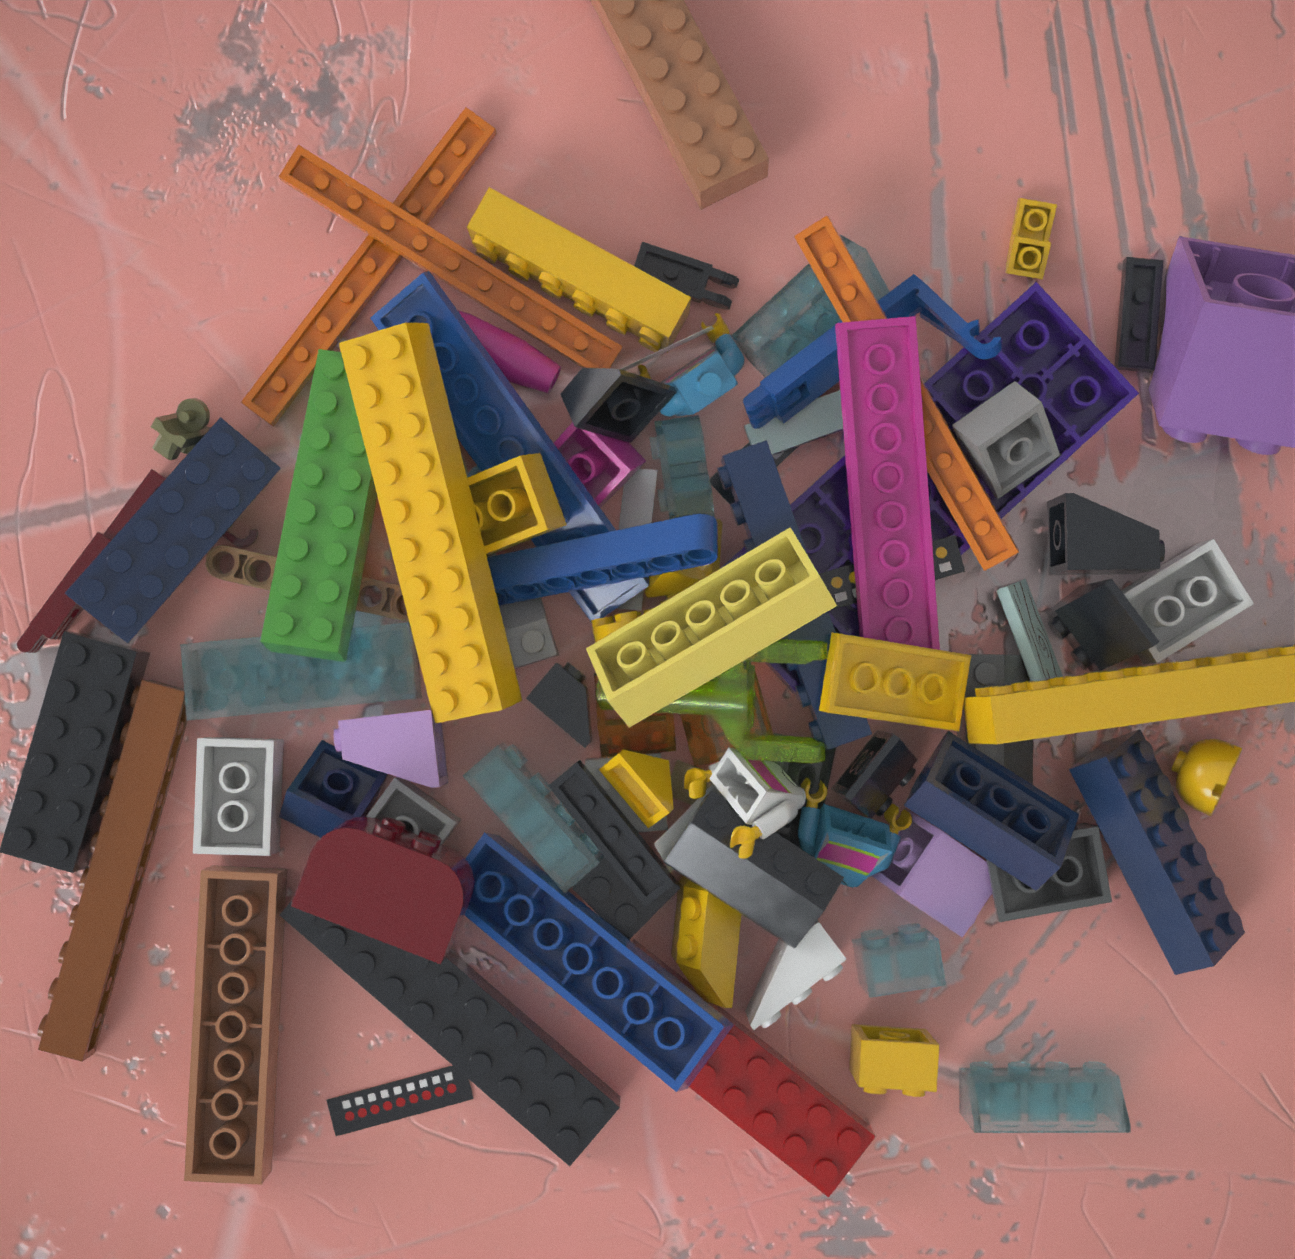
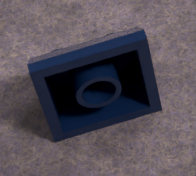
[279,740,388,838]

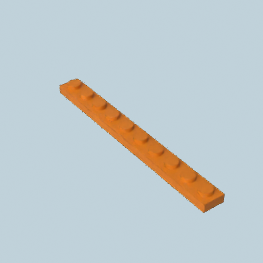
[241,107,497,427]
[279,144,622,368]
[794,215,1019,571]

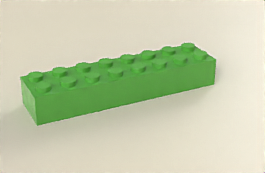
[260,349,377,662]

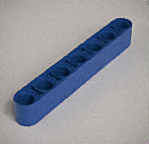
[487,514,718,606]

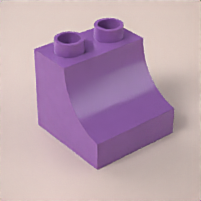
[1148,236,1295,455]

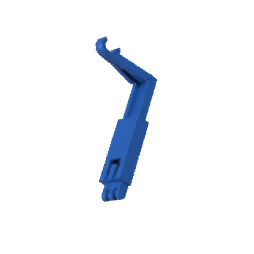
[743,274,1002,429]

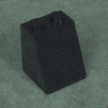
[1047,493,1165,575]

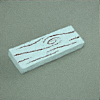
[997,579,1063,681]

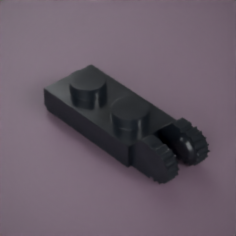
[634,242,739,310]

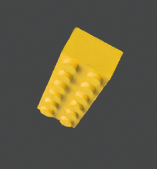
[467,187,691,353]

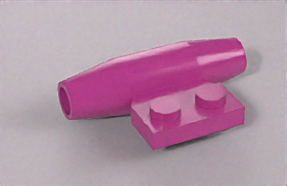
[458,310,561,394]

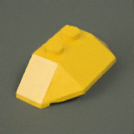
[671,876,741,1008]

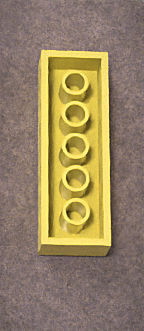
[586,527,837,728]

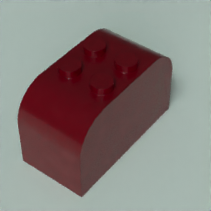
[291,817,474,964]

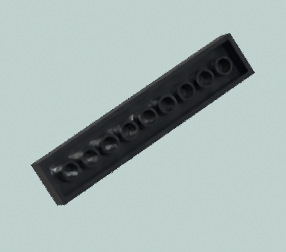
[280,901,620,1166]

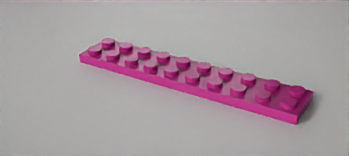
[835,316,940,650]

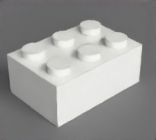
[1121,539,1254,664]
[193,737,284,856]

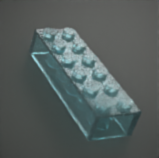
[180,622,422,721]

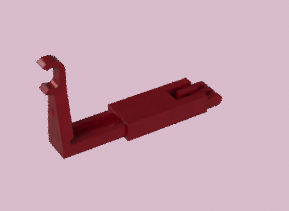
[17,469,258,653]

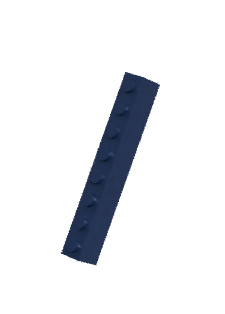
[717,440,872,750]

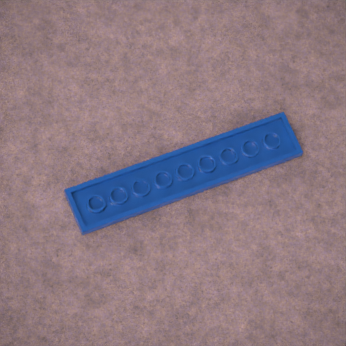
[370,271,649,622]

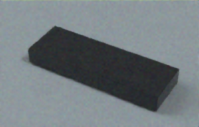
[1115,257,1164,372]

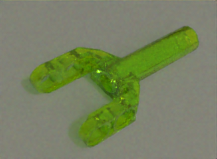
[596,639,828,763]

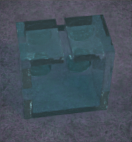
[852,923,946,998]

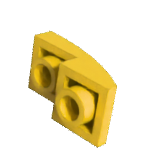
[1005,198,1057,280]

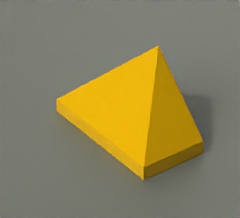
[599,749,674,829]

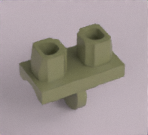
[151,398,211,460]

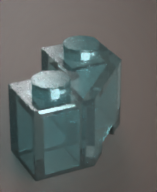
[649,415,715,519]

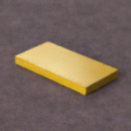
[819,632,971,731]

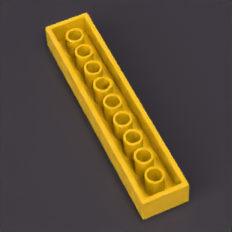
[339,322,523,723]
[963,645,1295,744]

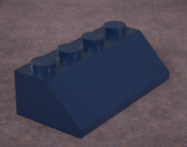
[904,731,1079,891]

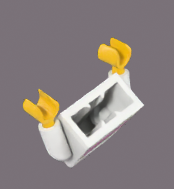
[684,748,806,859]

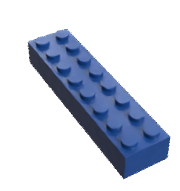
[465,832,734,1092]

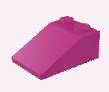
[554,422,646,508]

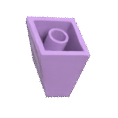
[334,710,448,788]
[872,808,992,938]

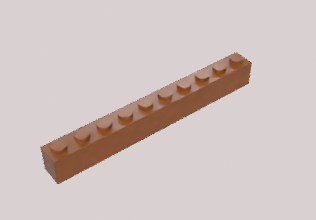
[38,680,196,1062]

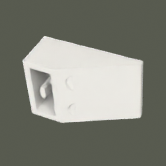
[745,920,847,1030]

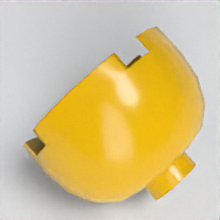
[1171,739,1242,816]

